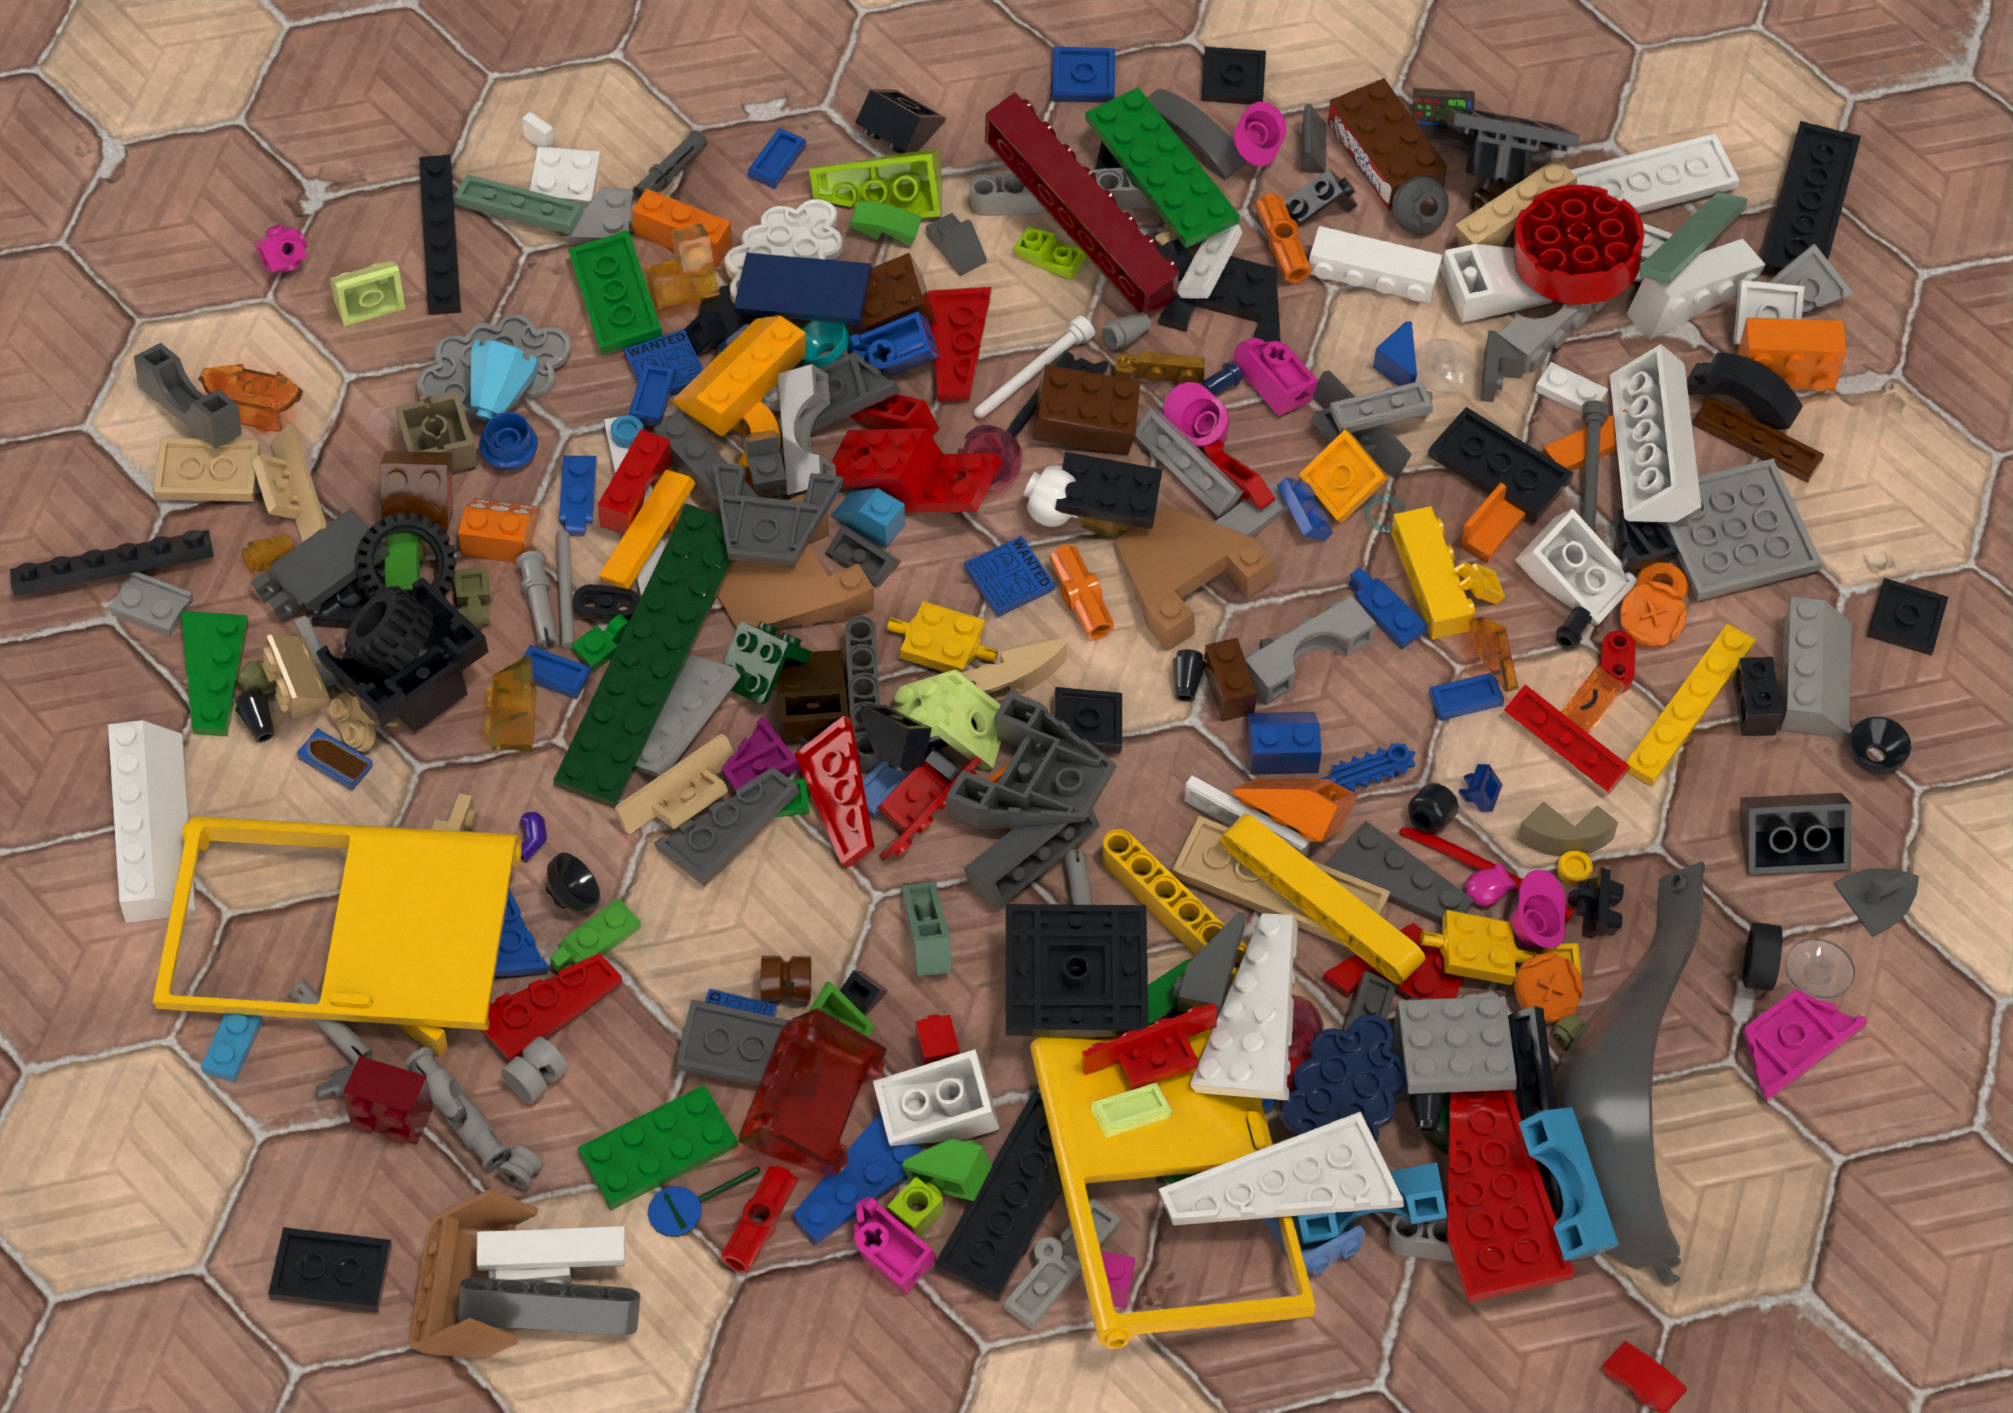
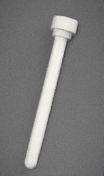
[974,315,1095,419]

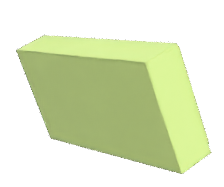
[1091,1082,1172,1138]

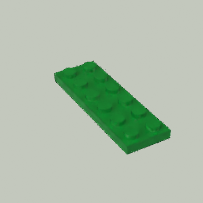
[1085,87,1240,249]

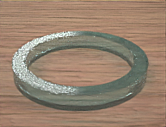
[1365,496,1406,532]

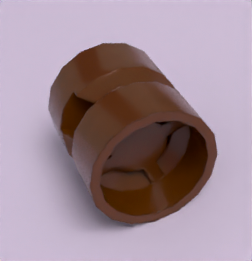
[760,955,812,1001]

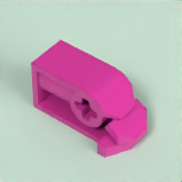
[1233,338,1318,416]
[854,1197,937,1295]

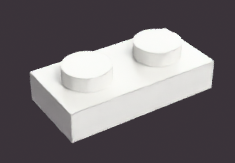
[1535,362,1608,414]

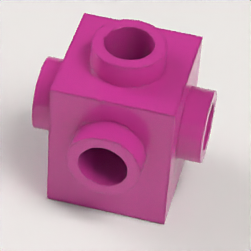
[253,223,308,272]

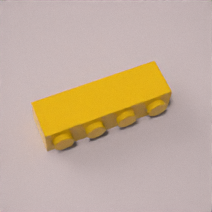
[1391,506,1475,640]

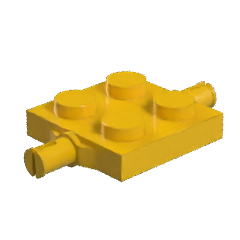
[887,601,999,672]
[1419,910,1537,985]

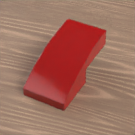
[1602,1341,1687,1413]

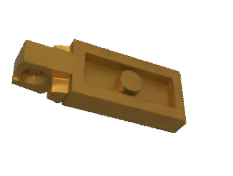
[1115,351,1205,384]

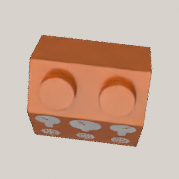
[458,498,540,563]

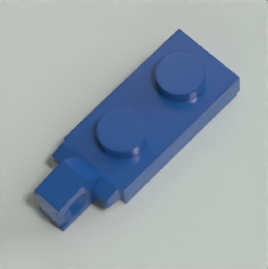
[1349,567,1428,649]

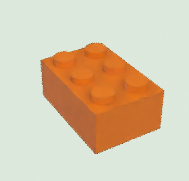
[1737,318,1846,391]

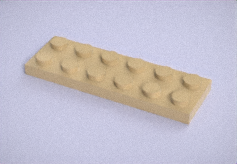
[1172,816,1390,946]

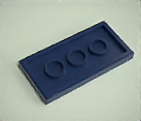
[734,252,872,325]

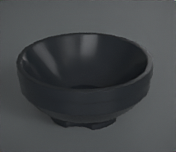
[1848,716,1911,775]
[545,853,600,912]

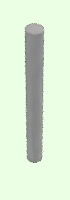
[556,530,575,649]

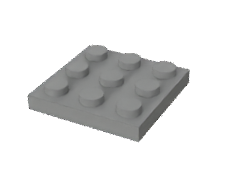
[1398,996,1517,1094]

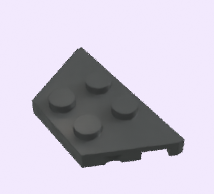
[782,352,900,437]

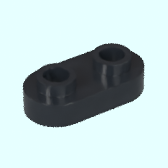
[573,584,640,622]

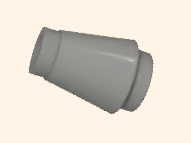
[1102,312,1151,350]

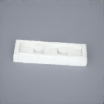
[1177,225,1242,298]

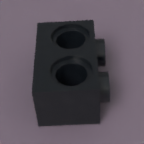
[1733,657,1782,736]

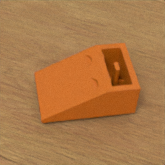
[1232,778,1358,842]

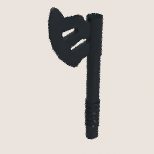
[1004,351,1109,441]

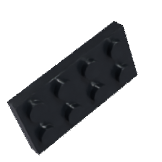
[1428,407,1573,523]

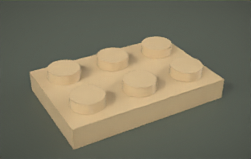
[153,438,261,502]

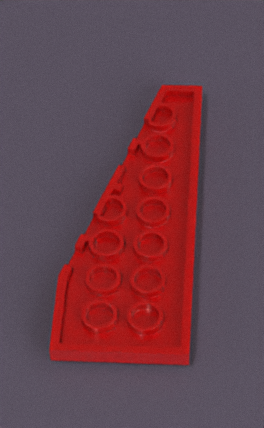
[1446,1090,1574,1303]

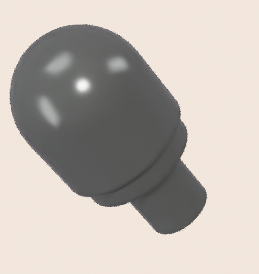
[315,1065,355,1099]

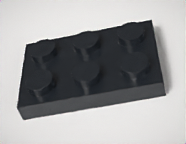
[1055,452,1162,529]
[268,1227,392,1312]

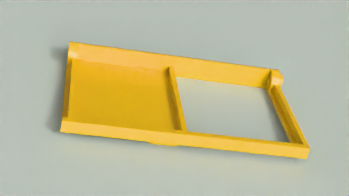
[153,816,522,1030]
[1030,1025,1316,1349]

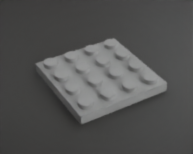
[1662,459,1822,601]

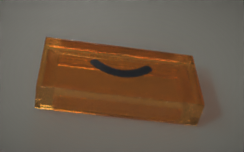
[1561,666,1624,734]

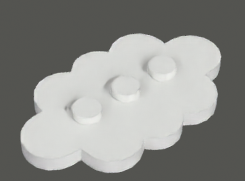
[725,199,842,304]

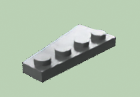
[654,767,800,886]
[1324,821,1474,925]

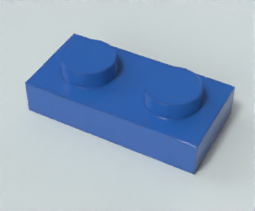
[1277,477,1333,541]

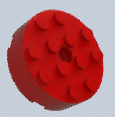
[1513,185,1644,305]

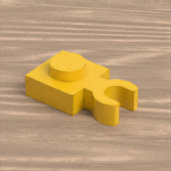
[1454,562,1506,605]

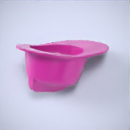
[1233,102,1286,167]
[1163,382,1229,447]
[1511,870,1566,949]

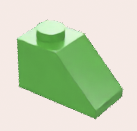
[902,1138,992,1201]

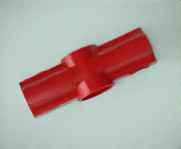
[721,1165,798,1273]

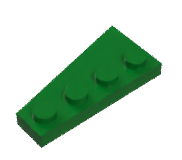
[181,611,249,737]

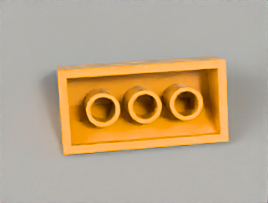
[672,316,806,437]

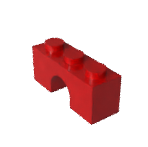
[598,429,672,535]

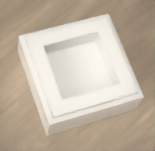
[522,112,555,148]

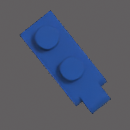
[559,456,597,534]

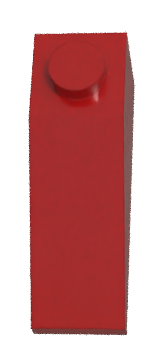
[849,394,940,437]

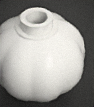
[1023,465,1079,527]

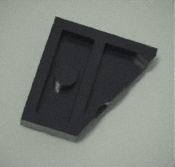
[1613,508,1679,573]

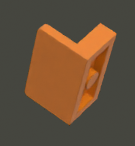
[1461,483,1526,563]

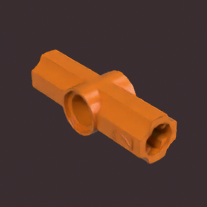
[1255,193,1311,284]
[1049,544,1114,640]

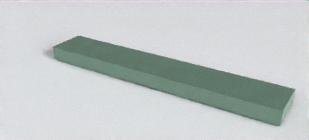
[1640,191,1747,284]

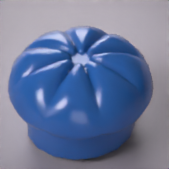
[479,412,538,470]

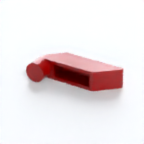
[1204,440,1276,510]

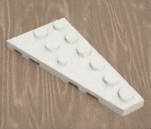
[1190,913,1298,1100]
[1159,1112,1404,1225]

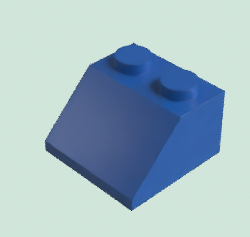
[1247,712,1322,774]

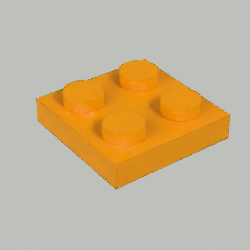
[1298,429,1389,523]

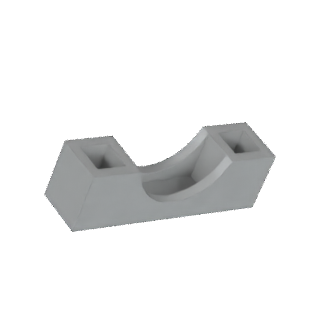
[1499,301,1607,374]
[776,364,838,498]
[1245,596,1376,705]

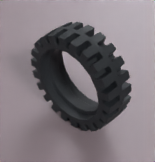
[354,513,457,600]

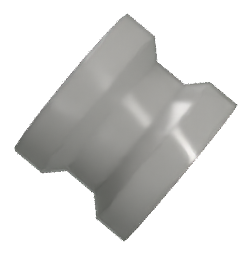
[498,1145,543,1190]

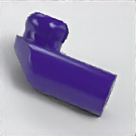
[520,812,547,862]

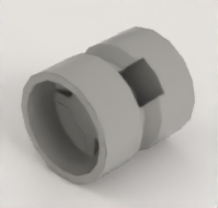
[501,1036,569,1104]

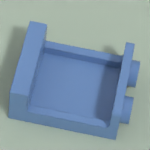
[1262,1215,1365,1275]

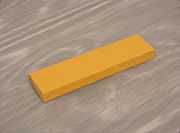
[598,469,696,590]

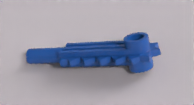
[1320,743,1415,793]

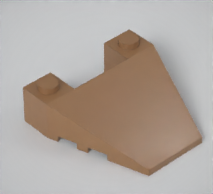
[717,492,874,631]
[1114,506,1274,651]

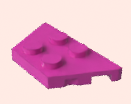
[1742,989,1868,1101]

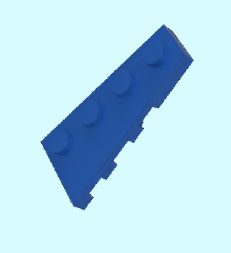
[793,1112,923,1245]

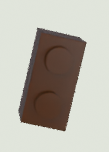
[1203,638,1257,722]

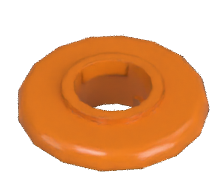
[1635,562,1688,599]

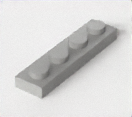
[1135,408,1243,517]

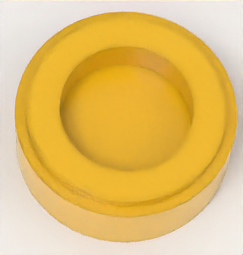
[1557,850,1593,886]

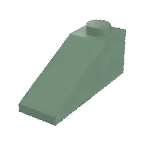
[901,881,952,977]

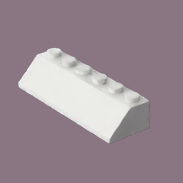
[1610,344,1701,522]
[108,720,196,923]

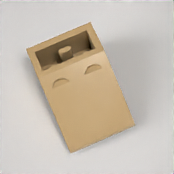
[262,634,330,720]

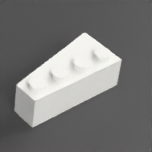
[1627,239,1765,340]

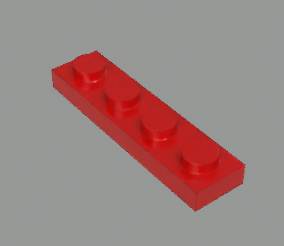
[1504,684,1631,794]

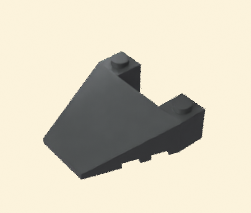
[946,691,1116,830]

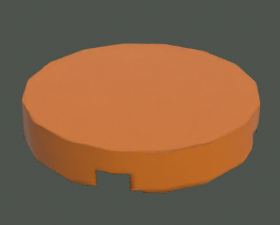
[1619,581,1687,648]
[1514,952,1583,1023]

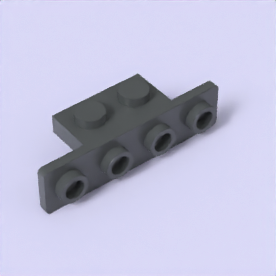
[1310,370,1411,478]

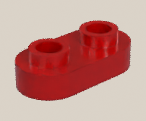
[1599,630,1636,694]

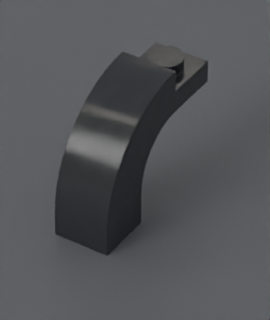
[1686,353,1803,429]

